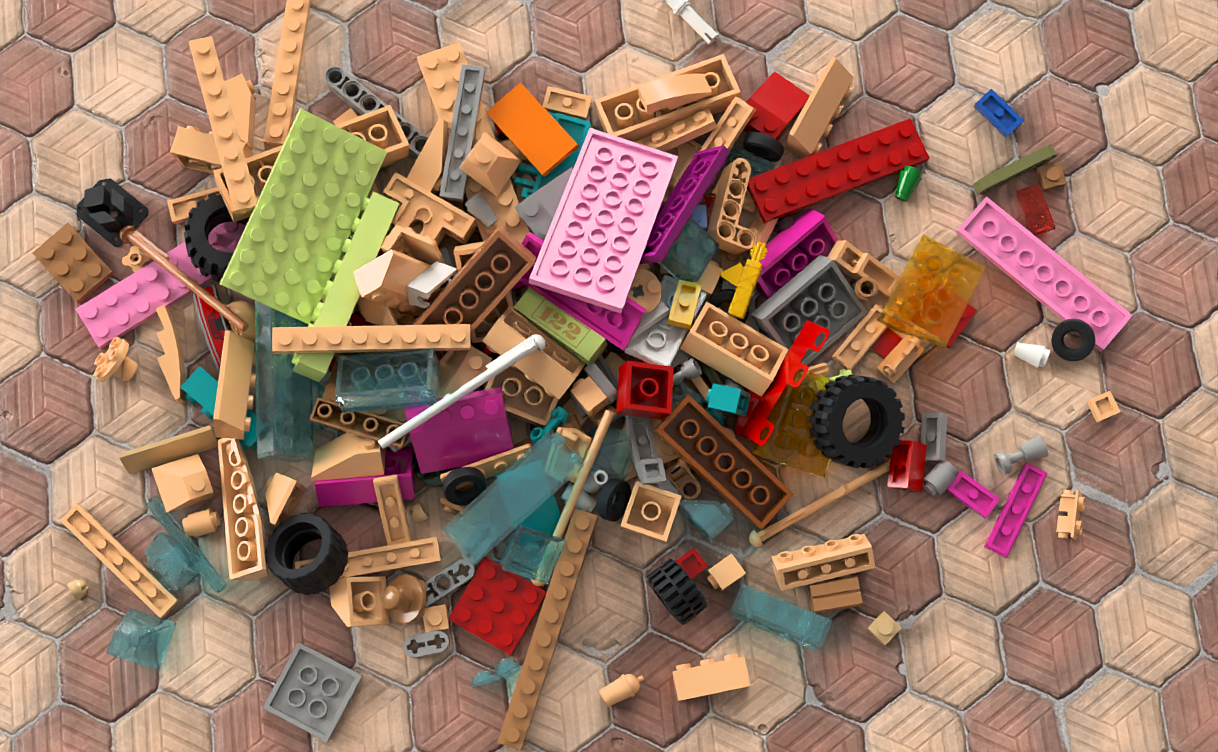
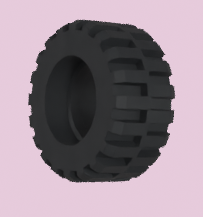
[184,192,250,282]
[808,375,905,468]

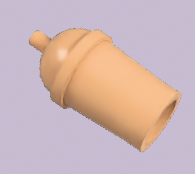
[599,674,644,708]

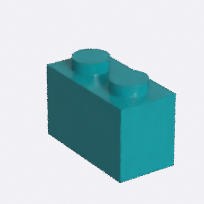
[706,383,751,417]

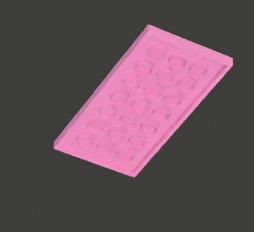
[529,128,678,313]

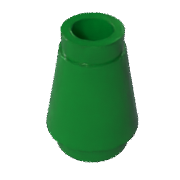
[895,166,922,202]

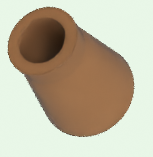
[855,277,878,301]

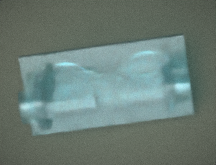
[725,147,775,177]

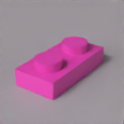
[946,470,1000,519]

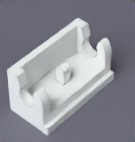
[406,261,458,309]

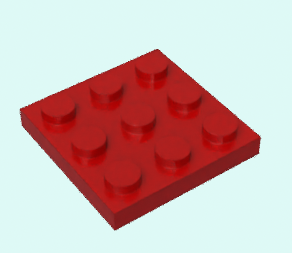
[448,557,547,656]

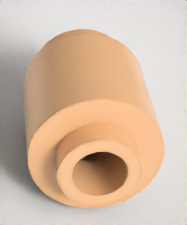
[182,508,221,537]

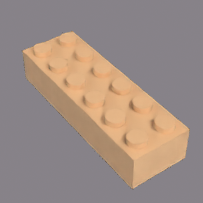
[595,54,741,142]

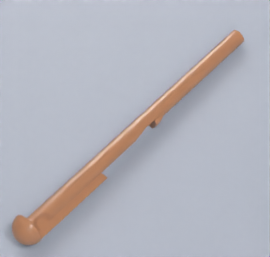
[120,226,249,332]

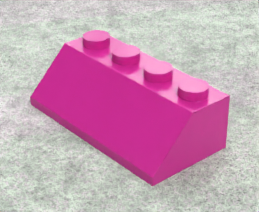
[742,208,839,300]
[315,448,416,507]

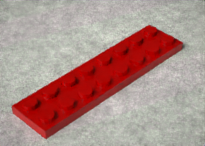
[747,118,930,224]

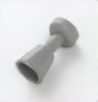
[994,435,1048,475]

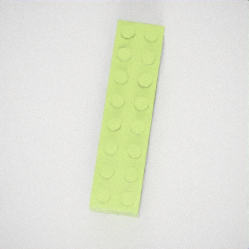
[291,192,399,382]

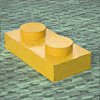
[667,279,702,329]

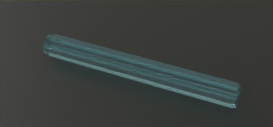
[146,496,227,593]

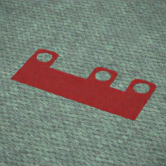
[741,320,830,446]

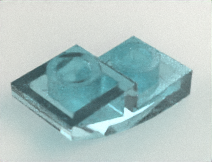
[471,658,521,687]

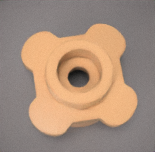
[122,246,150,272]

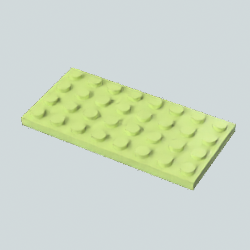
[220,109,387,324]

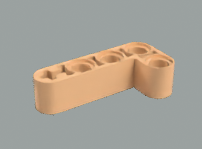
[707,158,756,255]

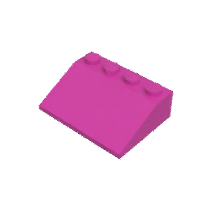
[405,387,514,474]

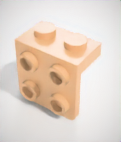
[381,225,445,264]

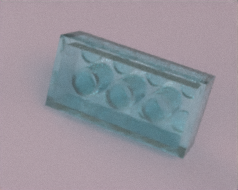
[335,348,440,413]

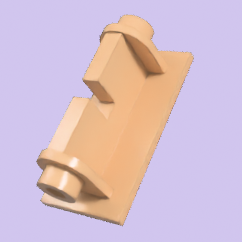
[876,334,925,383]
[1056,490,1085,541]

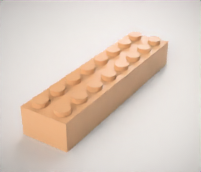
[213,105,409,223]

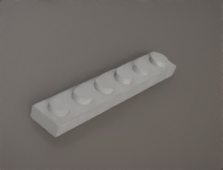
[439,64,486,202]

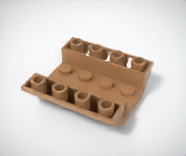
[309,351,433,449]

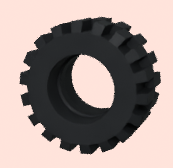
[647,559,707,625]

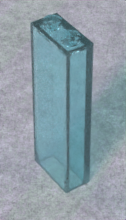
[442,430,584,566]

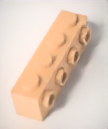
[771,534,875,591]

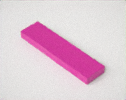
[984,462,1048,558]

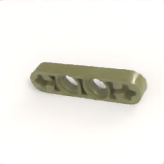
[973,144,1057,195]

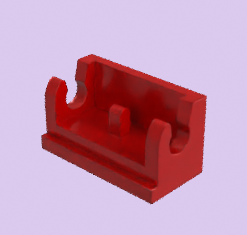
[887,440,927,492]

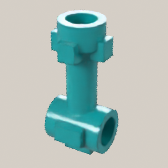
[530,406,569,450]

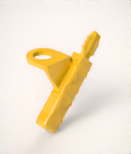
[720,241,768,319]

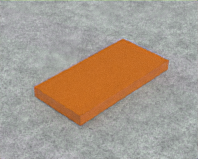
[486,82,579,177]

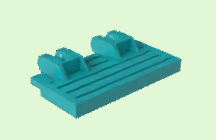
[513,111,591,199]

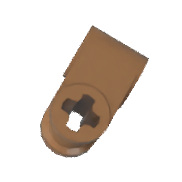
[664,457,701,503]

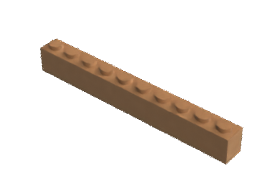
[497,508,598,751]

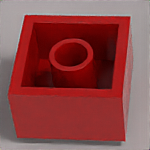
[616,361,674,420]

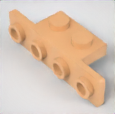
[440,443,537,489]

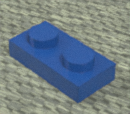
[974,89,1024,138]

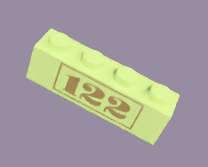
[513,287,608,365]

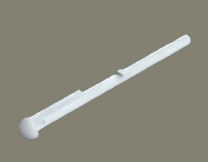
[378,334,546,449]

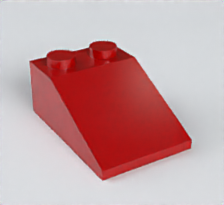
[743,71,810,141]

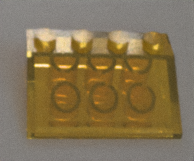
[876,234,986,347]
[752,369,847,478]

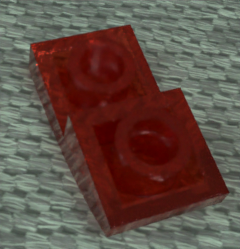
[1016,184,1056,236]

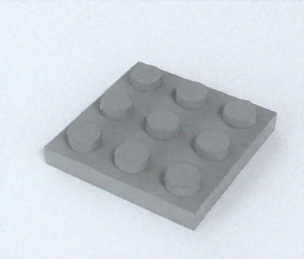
[263,642,363,742]

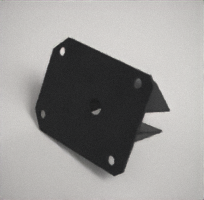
[77,178,149,247]

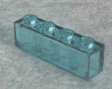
[729,583,832,651]

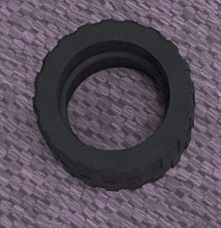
[265,513,348,595]

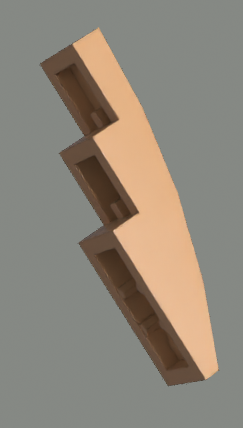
[156,305,186,404]

